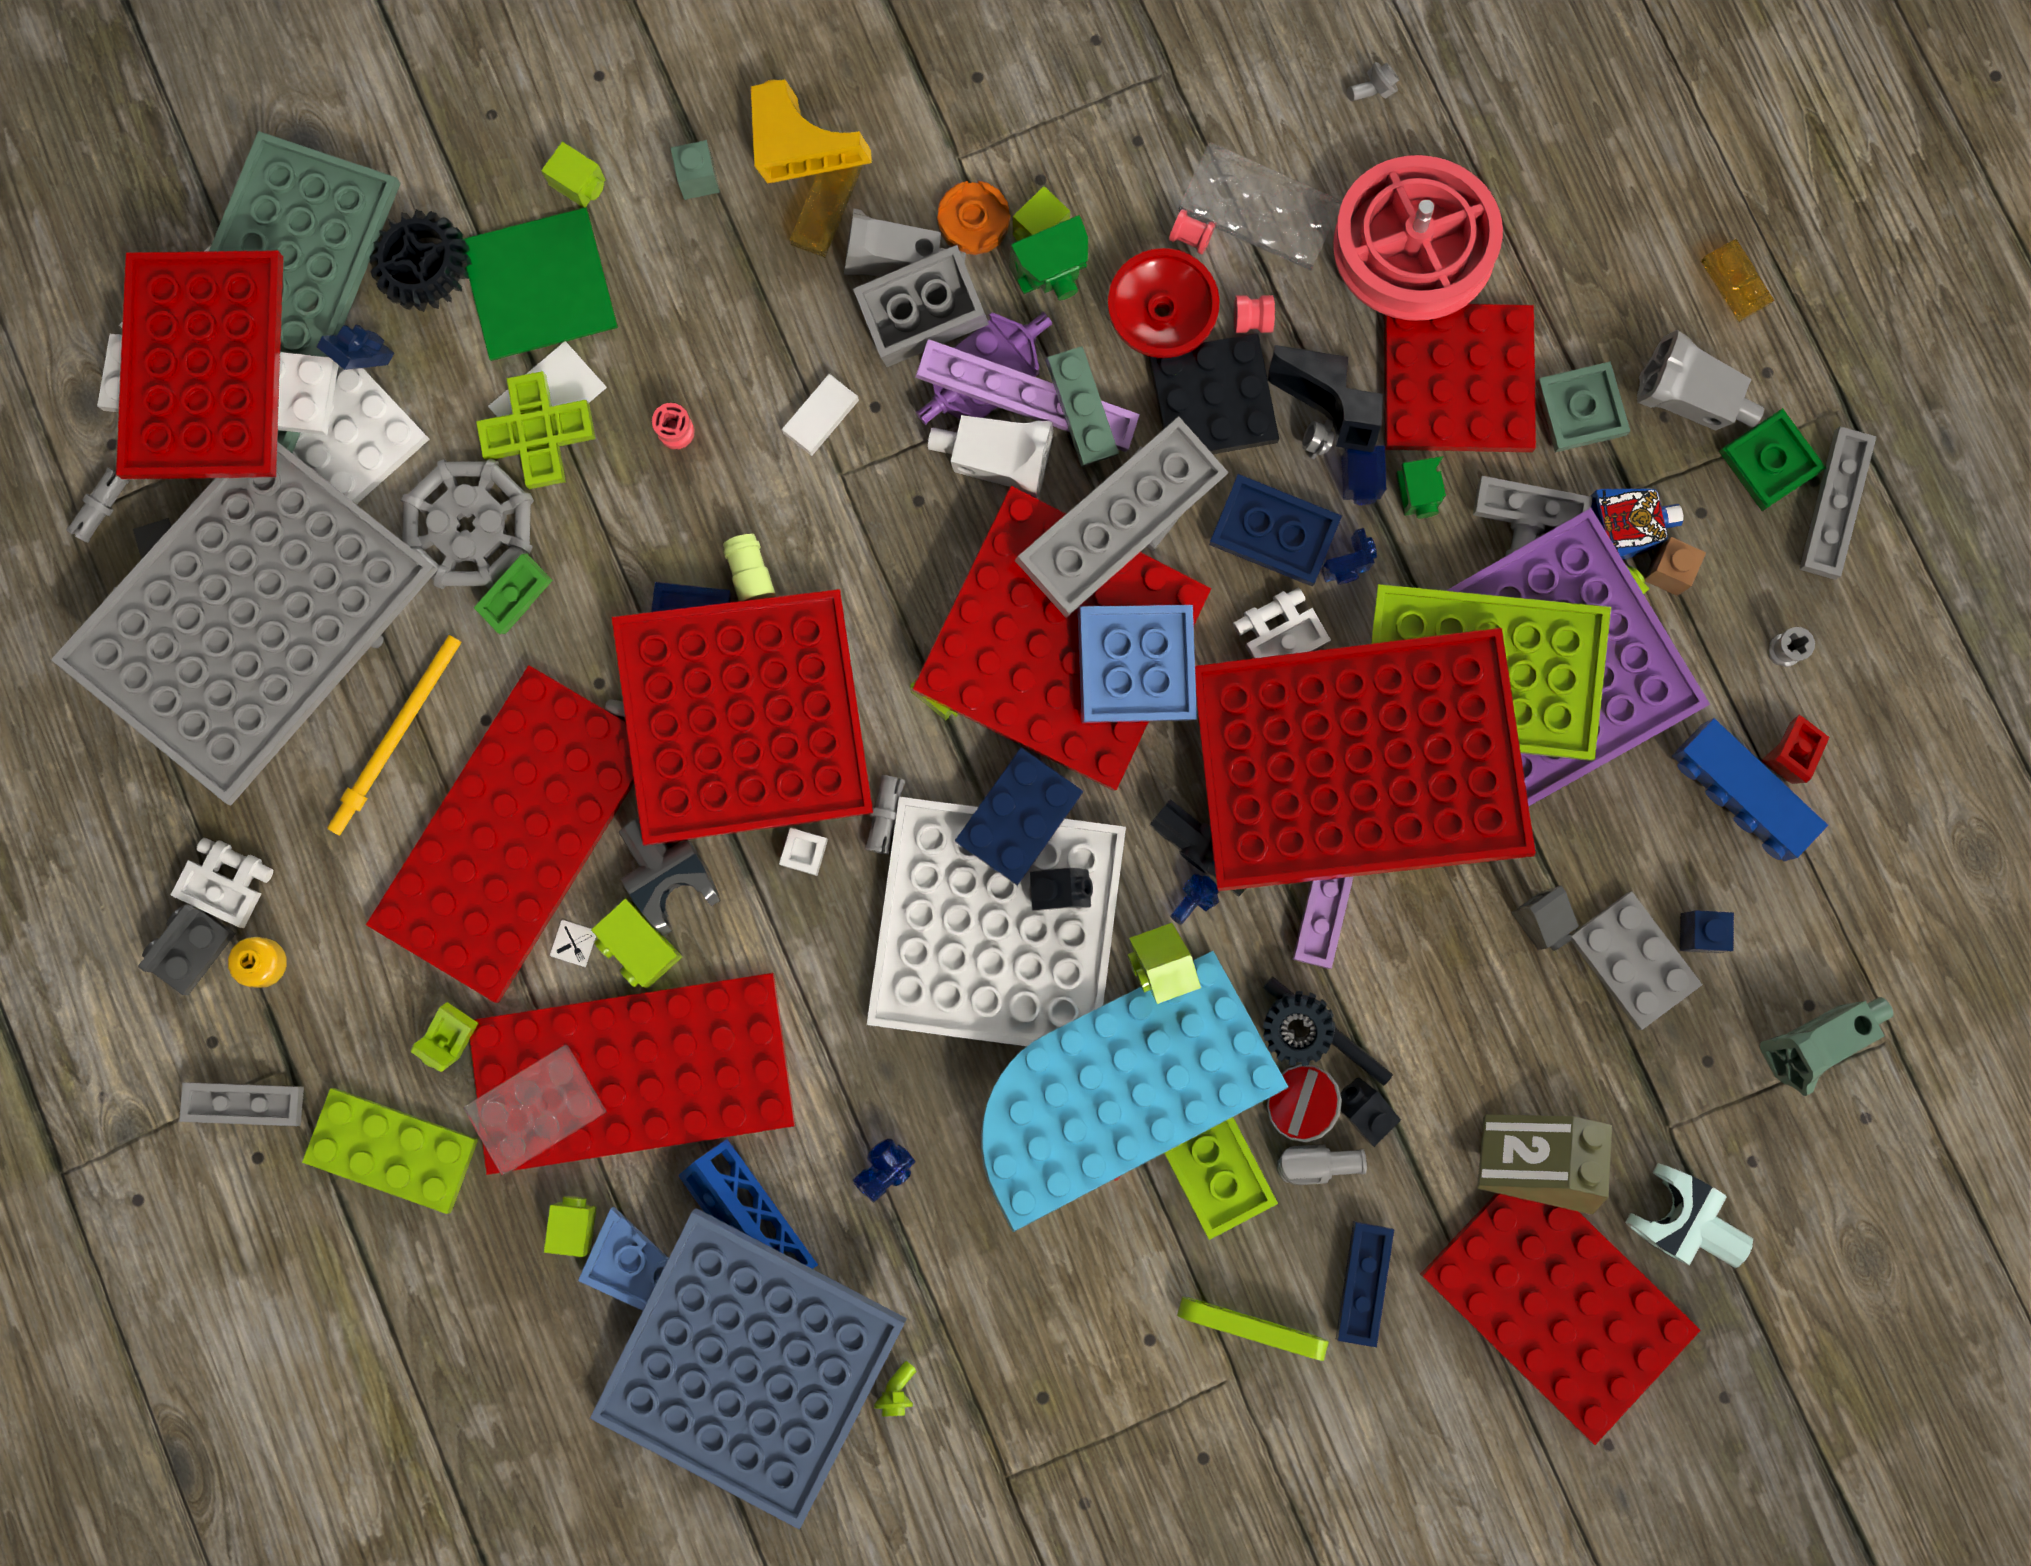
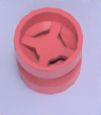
[1234,295,1275,333]
[652,403,695,449]

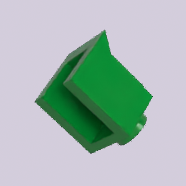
[1396,456,1446,519]

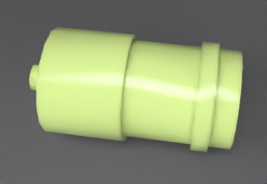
[723,534,776,601]

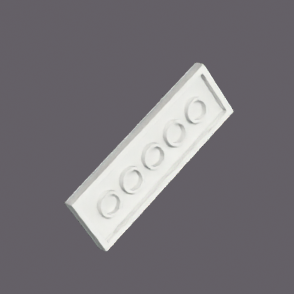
[97,334,338,435]

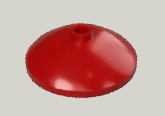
[1108,248,1220,358]

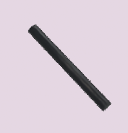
[1263,976,1393,1086]

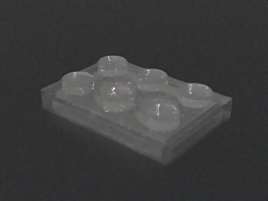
[463,1045,607,1175]

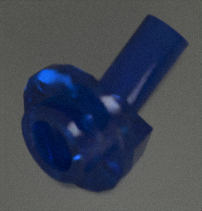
[1170,874,1219,925]

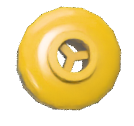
[228,937,287,988]

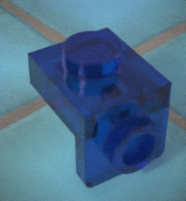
[1321,528,1377,585]

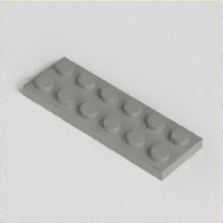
[1015,417,1229,617]

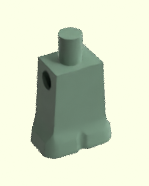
[1760,997,1894,1096]

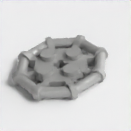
[400,458,534,589]

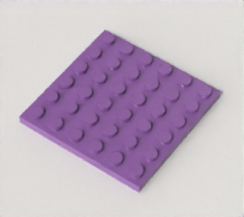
[1446,508,1710,806]

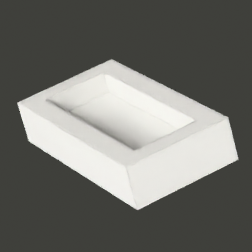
[782,374,859,456]

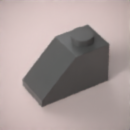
[1511,885,1579,951]

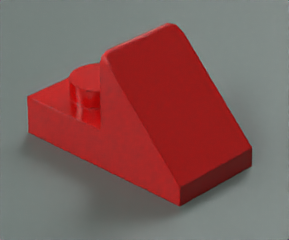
[1762,714,1830,784]

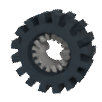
[1263,991,1335,1066]

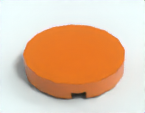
[937,181,1010,255]

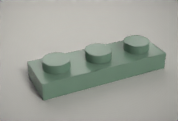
[1045,346,1119,467]

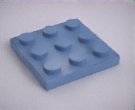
[1077,605,1197,723]

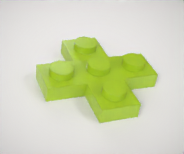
[476,371,596,489]

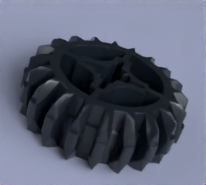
[369,209,472,312]

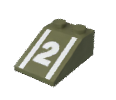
[1477,1114,1612,1215]

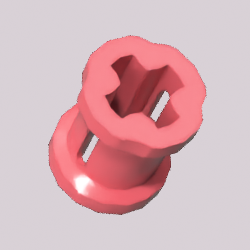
[1169,209,1216,255]

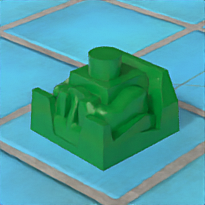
[1009,215,1088,301]

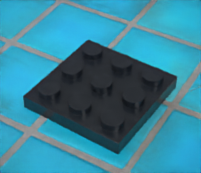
[1149,333,1279,454]

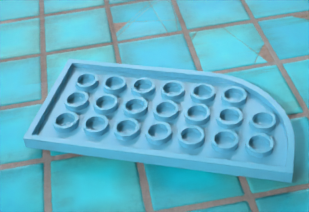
[981,951,1288,1232]

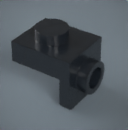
[1030,868,1093,911]
[1340,1078,1401,1147]

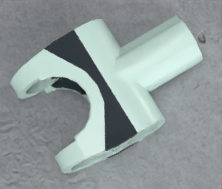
[1625,1163,1753,1268]

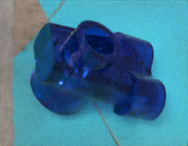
[852,1139,916,1203]

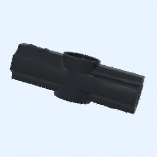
[1149,799,1246,897]

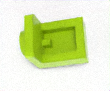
[411,1002,478,1072]

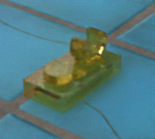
[1701,239,1775,322]

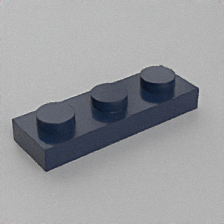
[1335,1221,1394,1348]

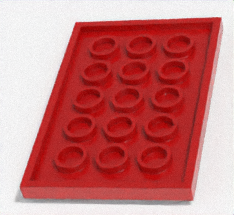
[116,250,284,479]
[1420,1193,1701,1445]

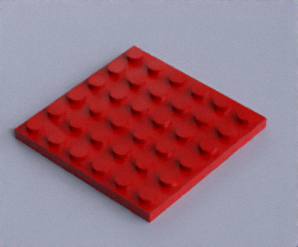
[911,486,1212,791]
[611,589,873,846]

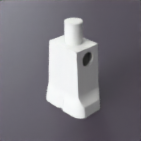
[928,415,1054,499]

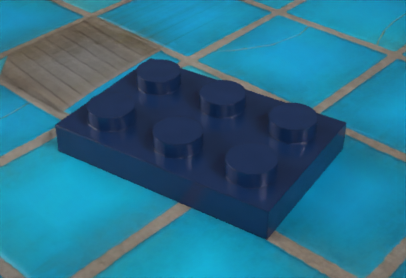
[1209,474,1342,587]
[955,748,1084,886]

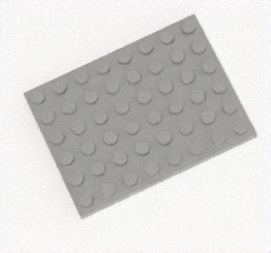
[51,442,437,806]

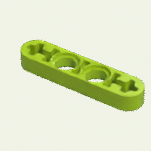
[1177,1296,1329,1361]

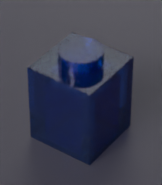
[1341,446,1387,505]

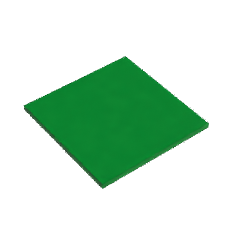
[463,207,618,361]

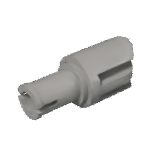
[1277,1144,1367,1185]

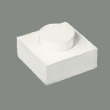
[779,828,828,876]

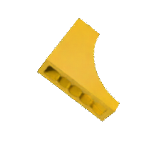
[751,79,872,184]

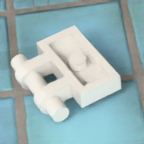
[1233,587,1331,659]
[171,837,273,928]

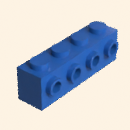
[1672,718,1828,861]

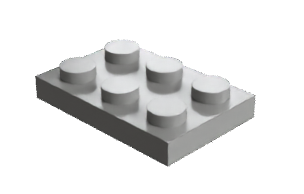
[1570,892,1703,1030]

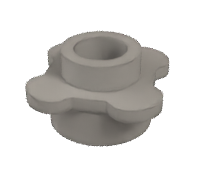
[1302,419,1334,459]

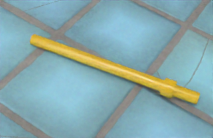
[327,635,462,836]

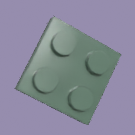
[1535,361,1631,453]

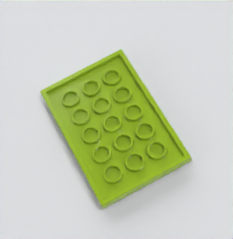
[1371,584,1611,761]

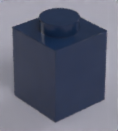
[1680,910,1734,953]

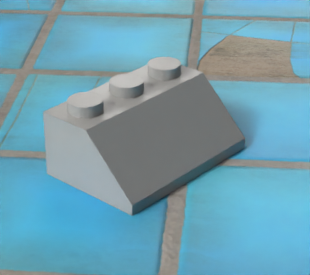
[853,245,989,367]

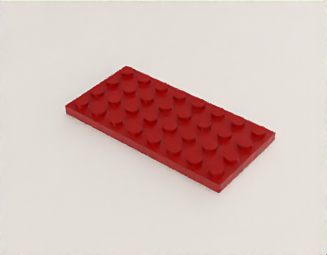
[366,665,634,1003]
[470,973,796,1175]

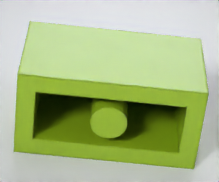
[591,898,683,988]
[1127,923,1201,1004]

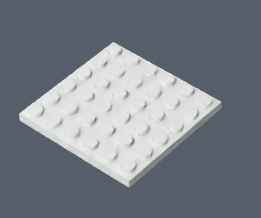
[867,797,1126,1046]

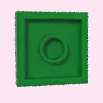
[1719,408,1826,511]

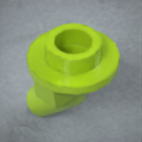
[874,1361,917,1417]

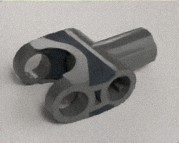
[619,818,721,937]

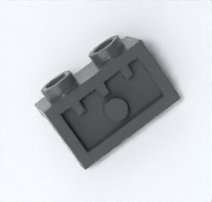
[138,905,236,996]

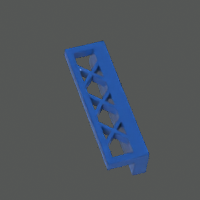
[678,1139,818,1269]

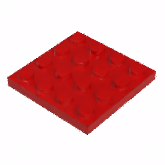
[1384,304,1536,452]

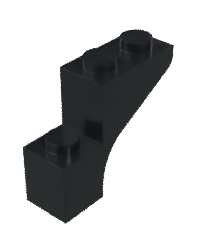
[1268,345,1383,453]

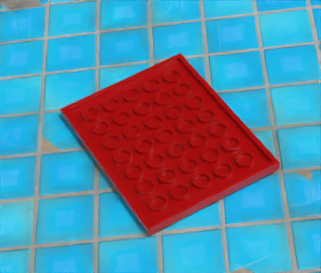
[1195,628,1536,891]

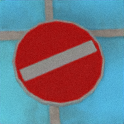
[1267,1064,1342,1142]

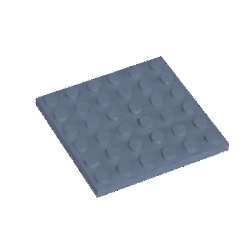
[590,1208,907,1530]

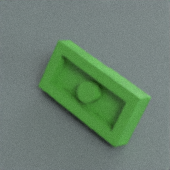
[474,554,553,634]

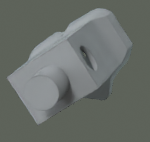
[844,208,966,277]
[1637,330,1764,431]

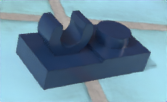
[316,324,394,370]

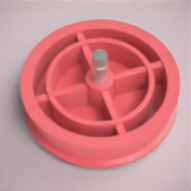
[1333,155,1503,321]

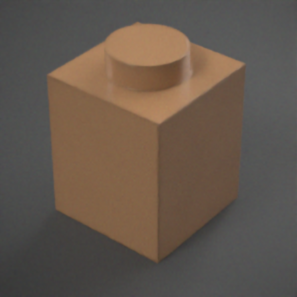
[1644,537,1706,596]

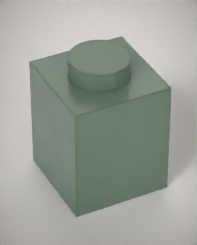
[670,140,720,200]

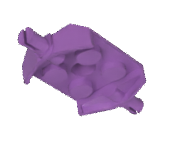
[916,312,1052,425]

